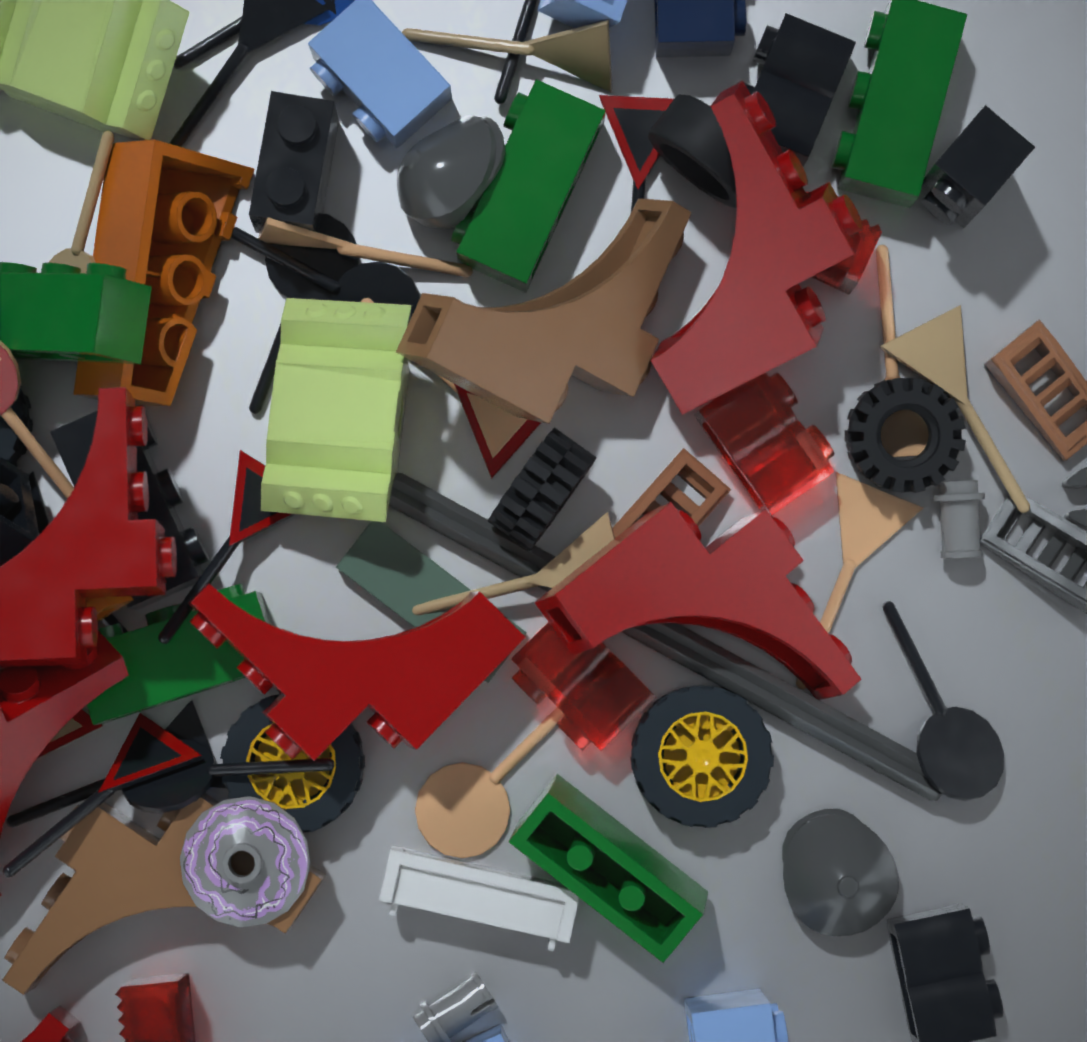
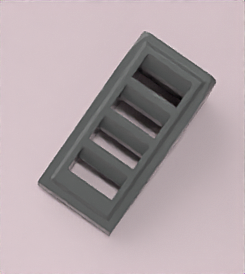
[980,495,1087,614]

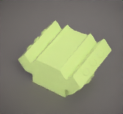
[0,0,190,140]
[261,298,411,522]

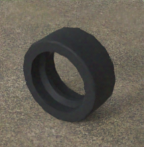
[648,94,737,208]

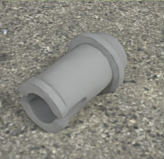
[933,480,985,558]
[413,972,499,1042]

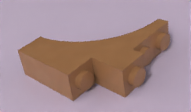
[396,198,692,424]
[2,793,326,995]

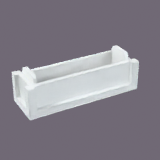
[379,846,579,951]

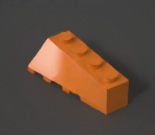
[73,139,255,406]

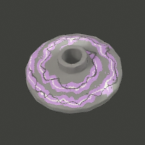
[180,796,311,928]

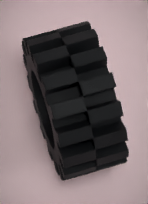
[844,378,966,493]
[488,427,597,551]

